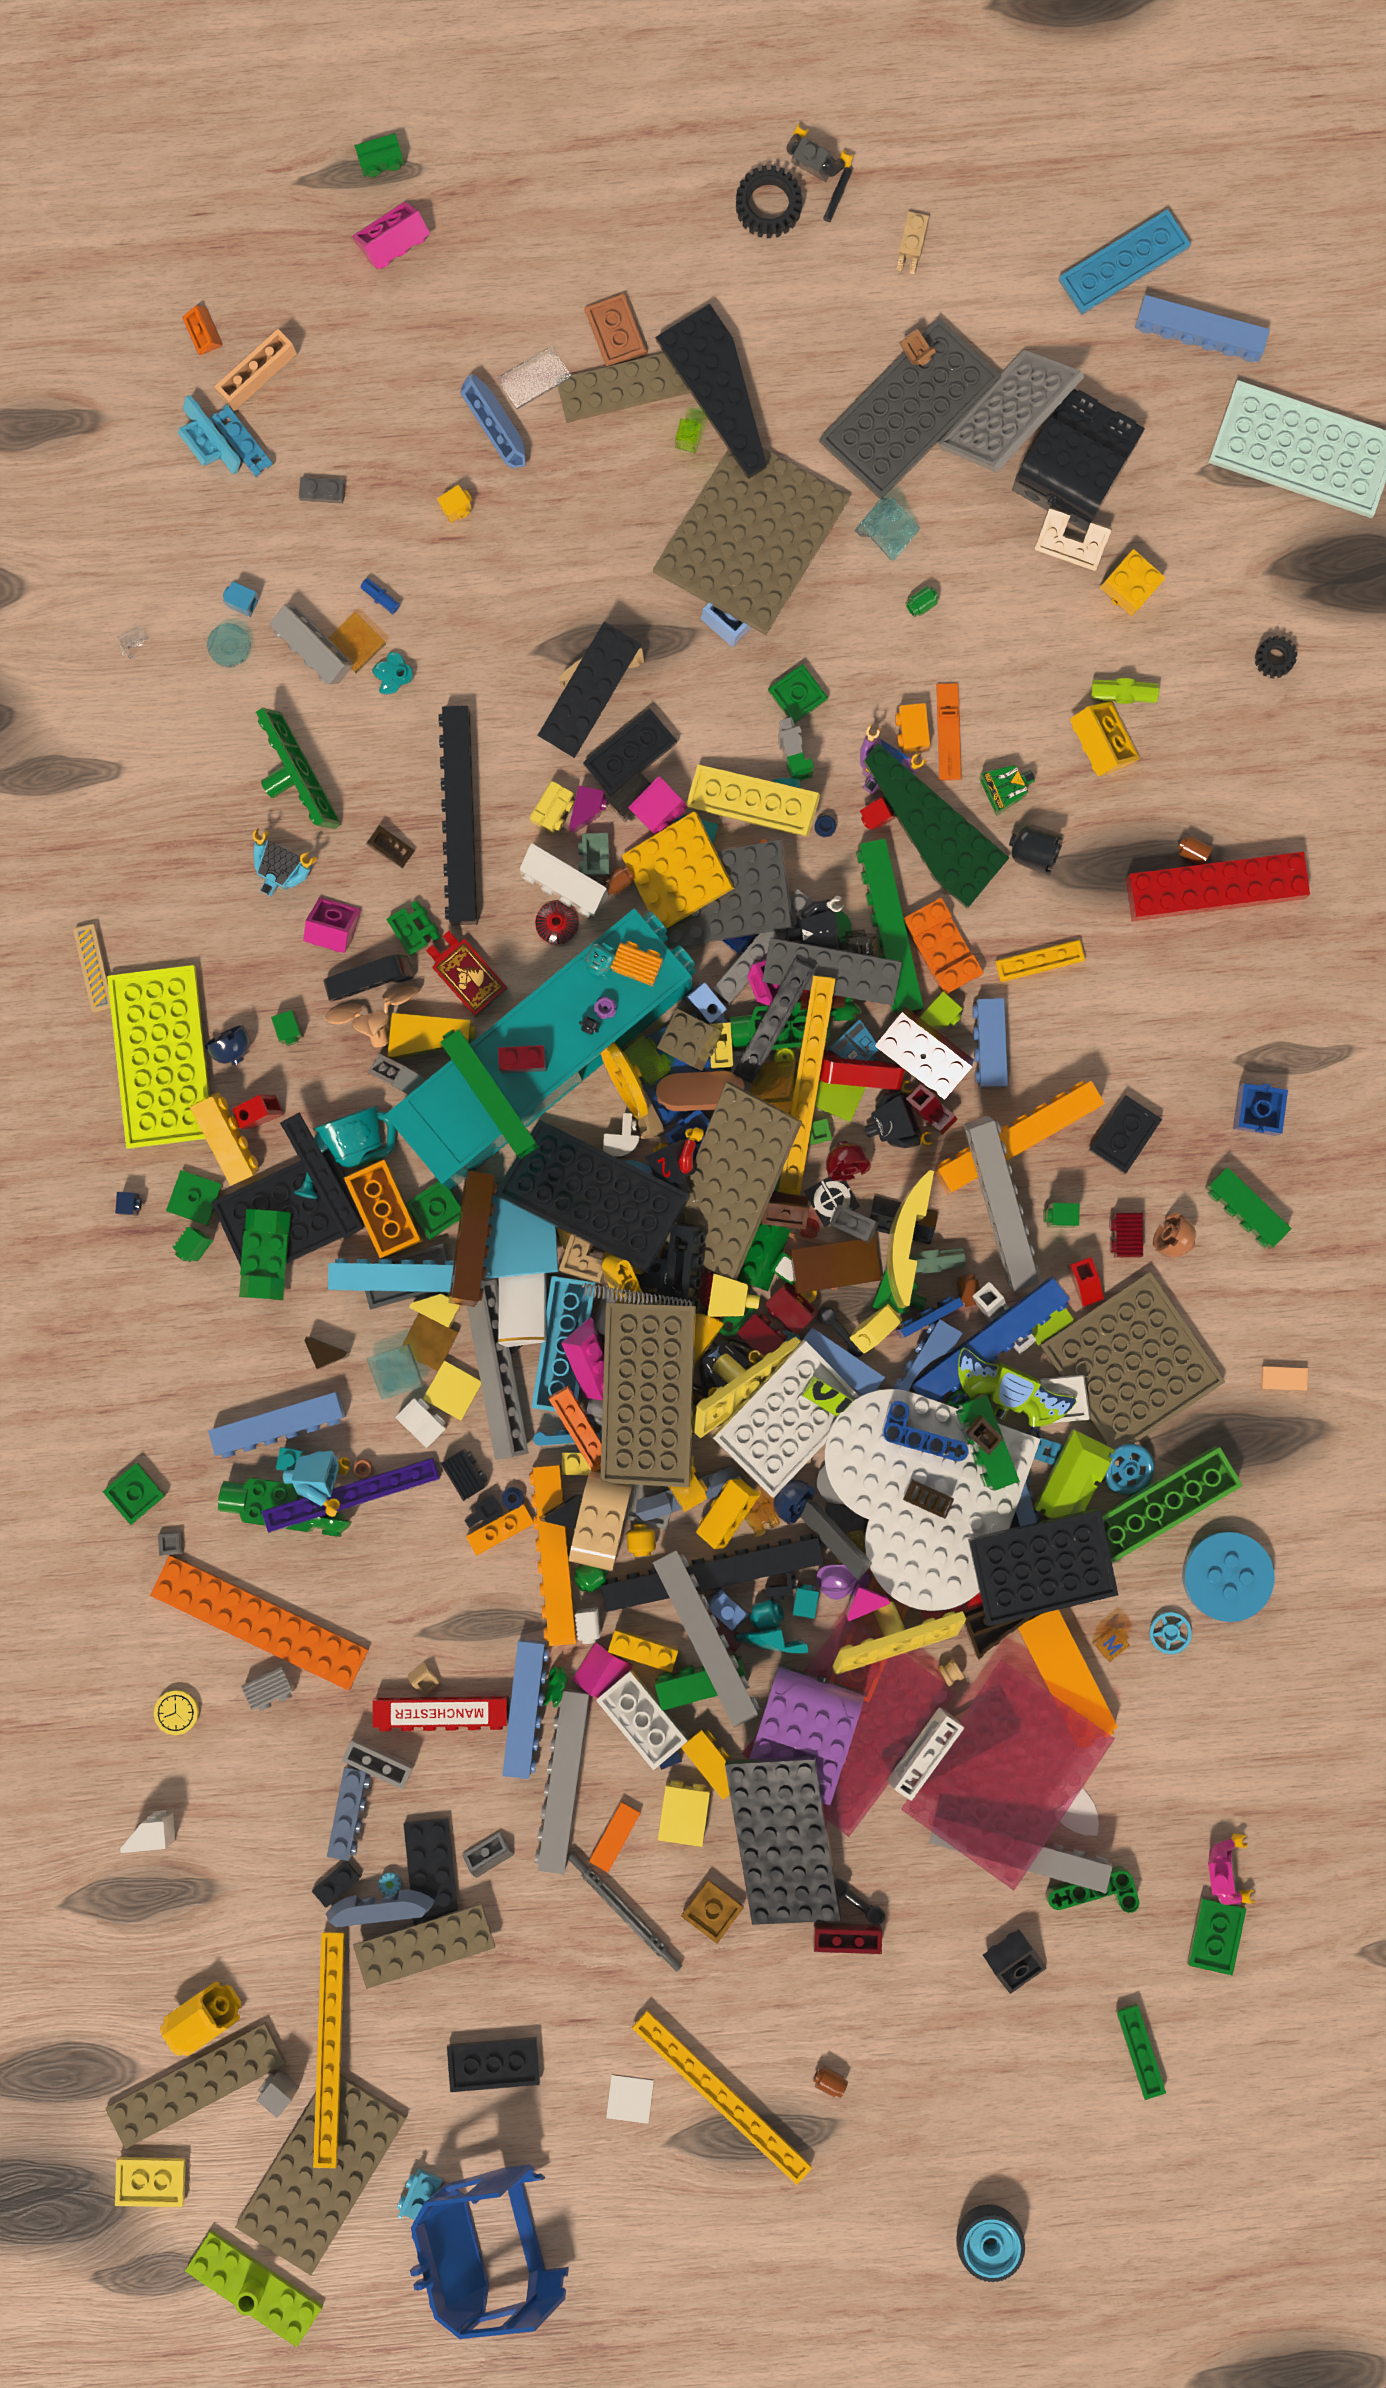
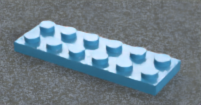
[1058,209,1191,315]

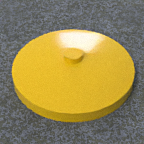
[600,1042,648,1120]

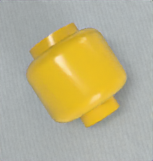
[626,1524,656,1557]

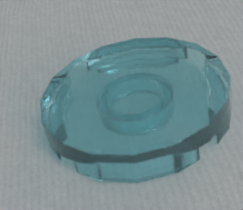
[207,623,251,668]

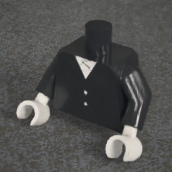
[786,896,846,951]

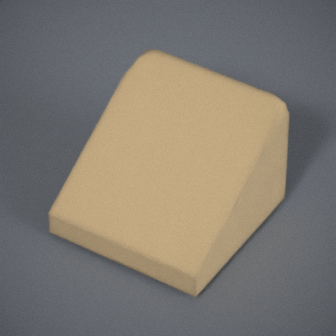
[408,1662,441,1697]

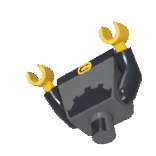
[786,124,854,182]

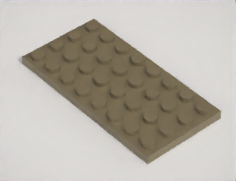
[664,1082,803,1281]
[600,1303,696,1487]
[235,2074,407,2276]

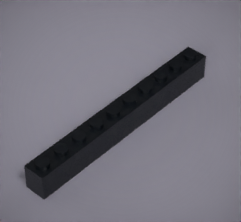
[438,706,477,926]
[601,1534,824,1612]

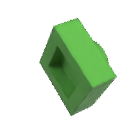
[809,1119,832,1145]

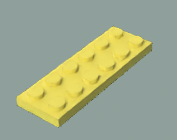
[686,765,820,837]

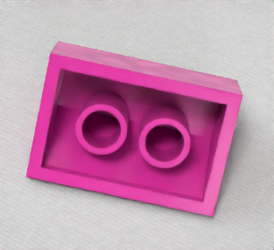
[352,201,430,269]
[561,1318,605,1401]

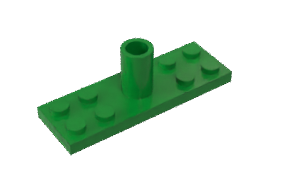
[256,707,342,829]

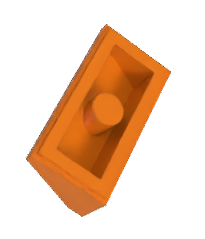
[182,305,223,355]

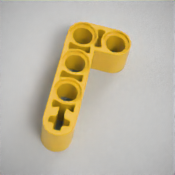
[602,1256,663,1305]

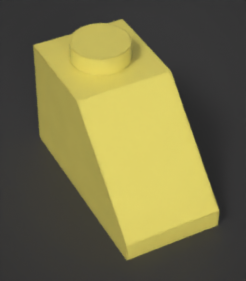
[409,1292,462,1328]
[849,1304,902,1354]

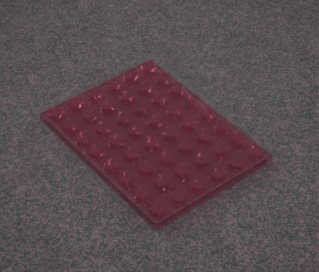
[742,1615,956,1837]
[901,1659,1115,1890]

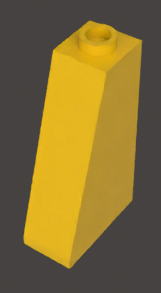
[388,1013,476,1059]

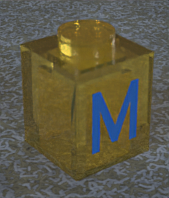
[1092,1626,1130,1662]

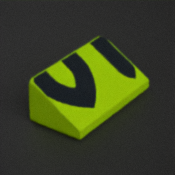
[802,1376,853,1417]

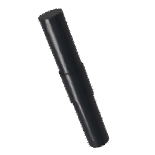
[823,167,852,222]

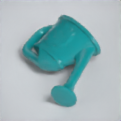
[294,1105,396,1199]

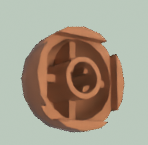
[1153,1212,1196,1258]

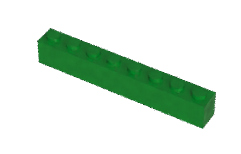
[856,838,924,1016]

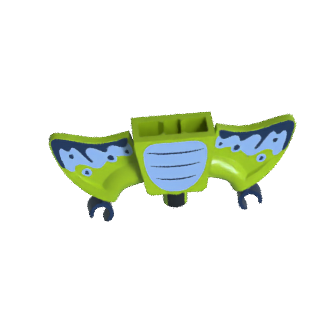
[952,1347,1077,1439]

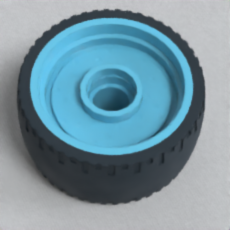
[956,2204,1025,2282]

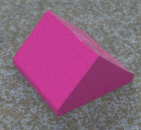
[845,1583,890,1621]
[572,1642,633,1698]

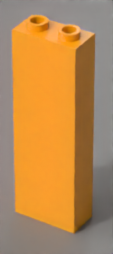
[1017,1610,1118,1748]

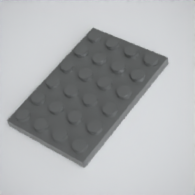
[666,839,794,950]

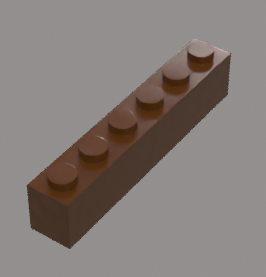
[448,1171,497,1307]

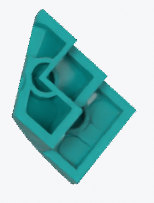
[735,1628,809,1653]

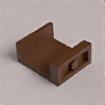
[762,1192,809,1230]

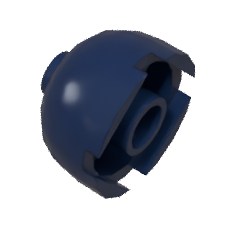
[204,1025,250,1065]
[773,1479,815,1525]

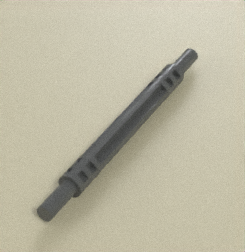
[567,1852,683,1972]

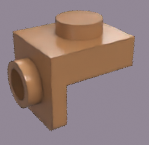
[899,329,936,366]

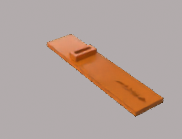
[936,683,961,781]

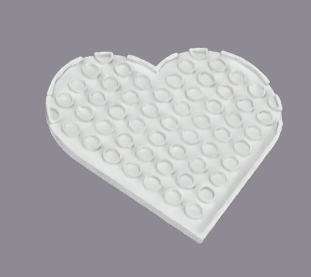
[825,1389,1040,1611]

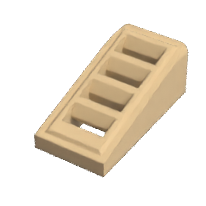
[636,1090,664,1139]

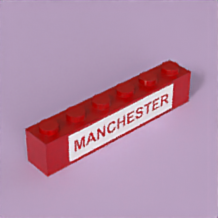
[373,1696,508,1732]

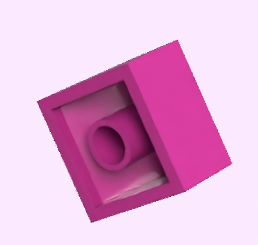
[628,776,688,835]
[303,897,361,953]

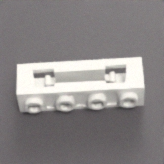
[887,1707,964,1801]

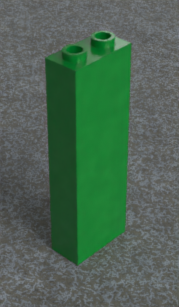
[440,1029,539,1159]

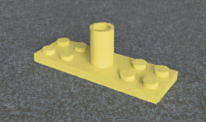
[694,1337,801,1438]
[832,1602,966,1675]

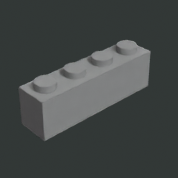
[269,604,354,685]

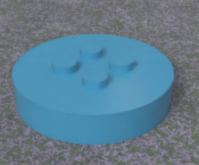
[1182,1531,1275,1622]

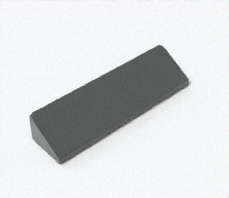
[801,1501,873,1580]

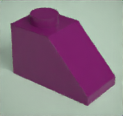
[569,785,608,833]

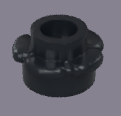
[579,1016,601,1035]

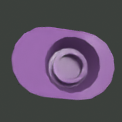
[816,1564,870,1600]

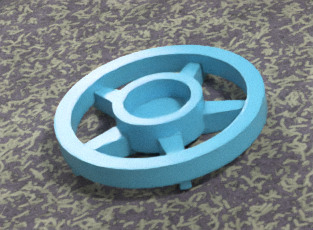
[1149,1612,1192,1654]

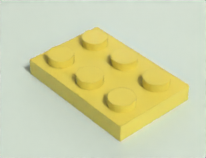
[115,2157,186,2207]

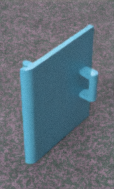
[483,1189,558,1279]

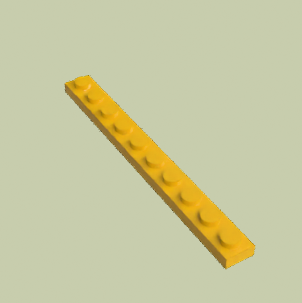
[778,975,835,1195]
[313,1932,345,2168]
[632,2009,812,2185]

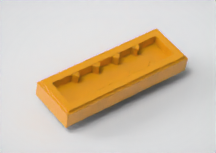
[466,1504,534,1556]

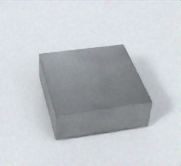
[158,1531,183,1556]

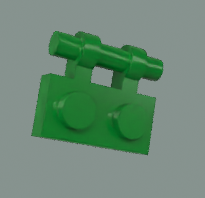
[386,900,441,957]

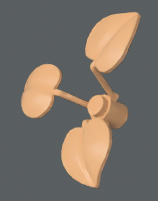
[324,985,420,1047]

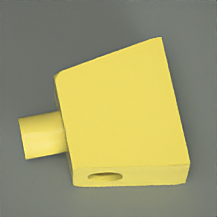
[708,1274,760,1317]

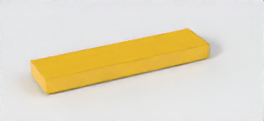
[995,940,1085,983]

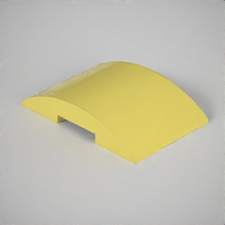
[887,1170,934,1308]

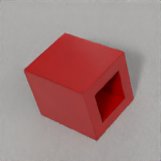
[860,797,896,830]

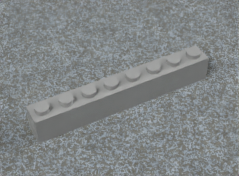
[963,1116,1040,1292]
[467,1279,529,1460]
[653,1550,760,1728]
[534,1688,589,1874]
[929,1811,1112,1893]

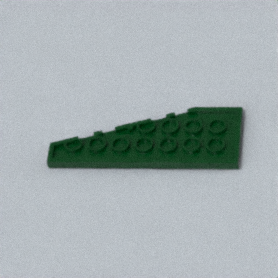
[863,744,1009,908]

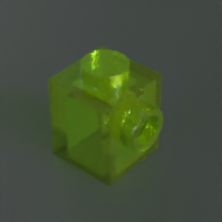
[675,418,702,454]

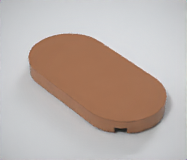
[656,1071,745,1111]

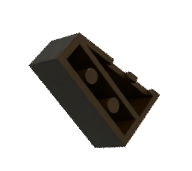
[964,1606,1032,1660]

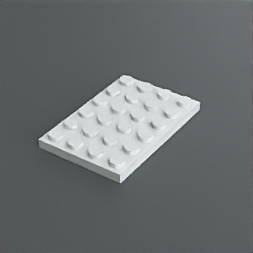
[711,1340,860,1498]

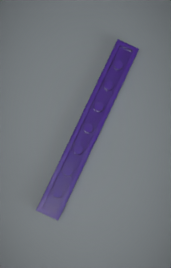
[261,1458,440,1533]

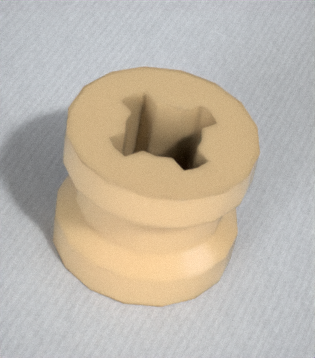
[938,1659,964,1687]

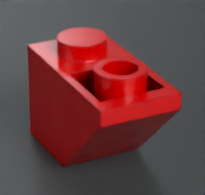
[1067,1257,1104,1307]

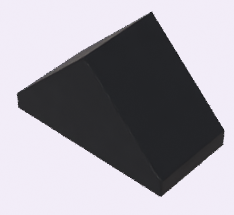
[539,1494,583,1529]

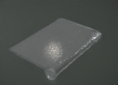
[496,345,572,409]

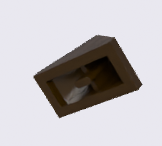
[304,1336,350,1369]
[962,1415,1003,1455]

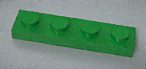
[1116,2004,1166,2100]

